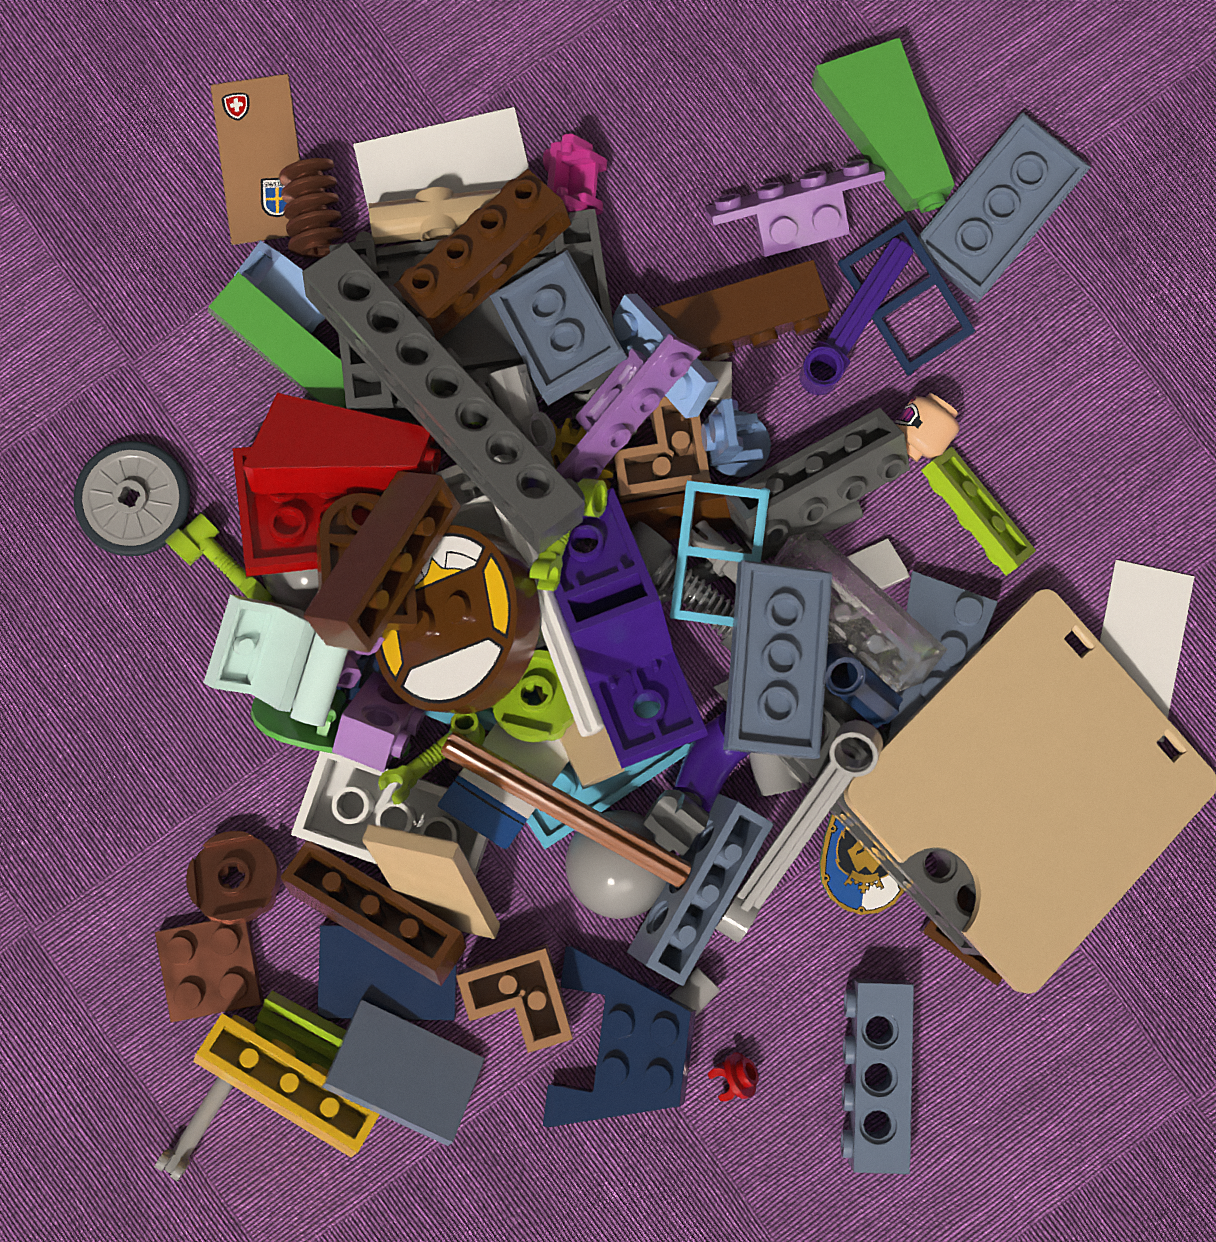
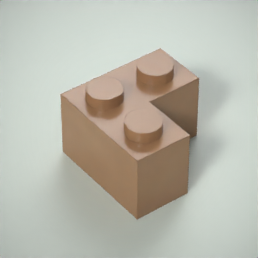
[613,397,711,504]
[456,944,574,1053]

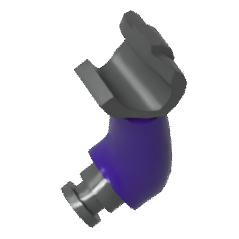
[643,711,750,856]

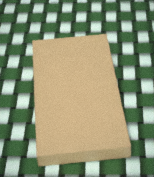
[362,824,500,939]

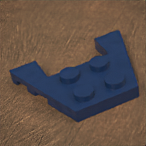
[543,945,696,1127]

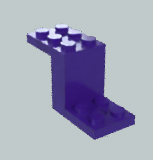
[543,488,708,769]

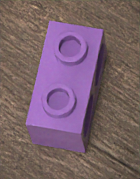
[332,671,425,772]

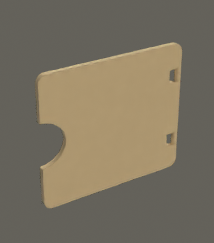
[844,589,1216,993]

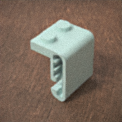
[204,594,348,726]

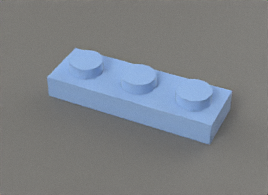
[612,294,719,418]

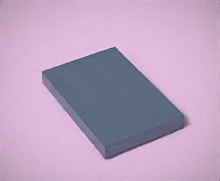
[490,250,628,405]
[322,1000,485,1146]

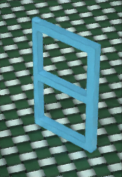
[670,481,770,627]

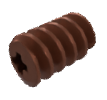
[279,158,344,259]

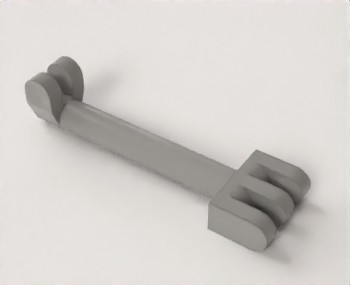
[154,1077,233,1182]

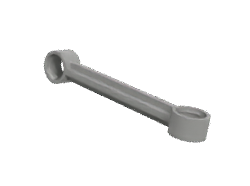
[715,721,882,943]

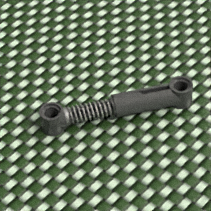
[631,520,859,723]

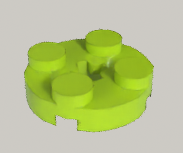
[491,650,575,742]

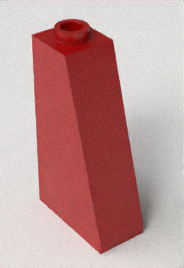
[243,393,441,494]

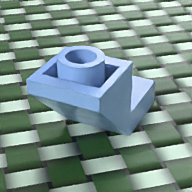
[234,240,325,333]

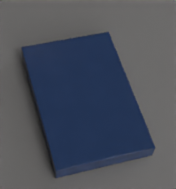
[318,924,457,1020]

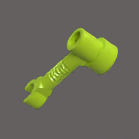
[530,478,608,591]
[165,513,273,602]
[378,713,486,804]

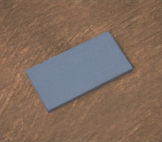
[911,112,1091,303]
[724,560,832,760]

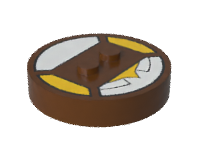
[375,525,540,714]

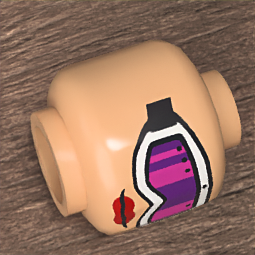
[894,393,960,462]

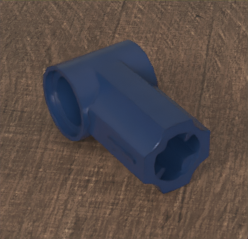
[825,643,903,728]

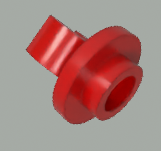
[707,1052,759,1102]

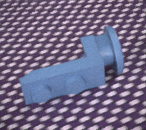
[701,398,771,477]

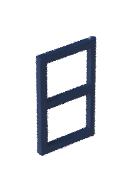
[837,219,976,376]

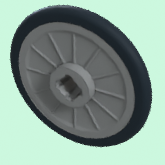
[74,441,190,556]

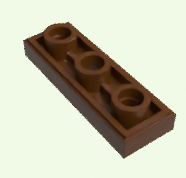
[620,484,737,540]

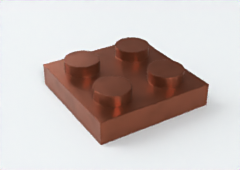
[155,920,264,1023]

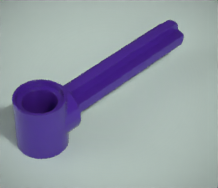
[799,238,913,395]

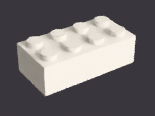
[291,751,489,877]

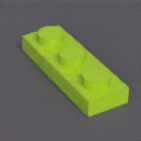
[921,447,1036,576]

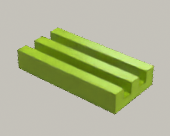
[254,991,346,1070]

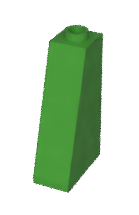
[811,38,955,213]
[208,272,347,409]

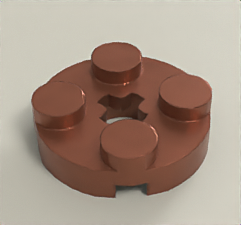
[186,831,281,925]

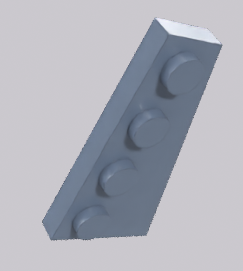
[889,571,998,739]

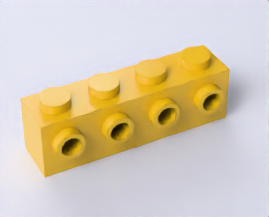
[193,1013,380,1157]

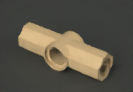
[368,187,501,244]

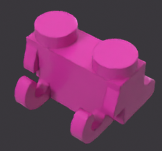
[543,134,607,215]

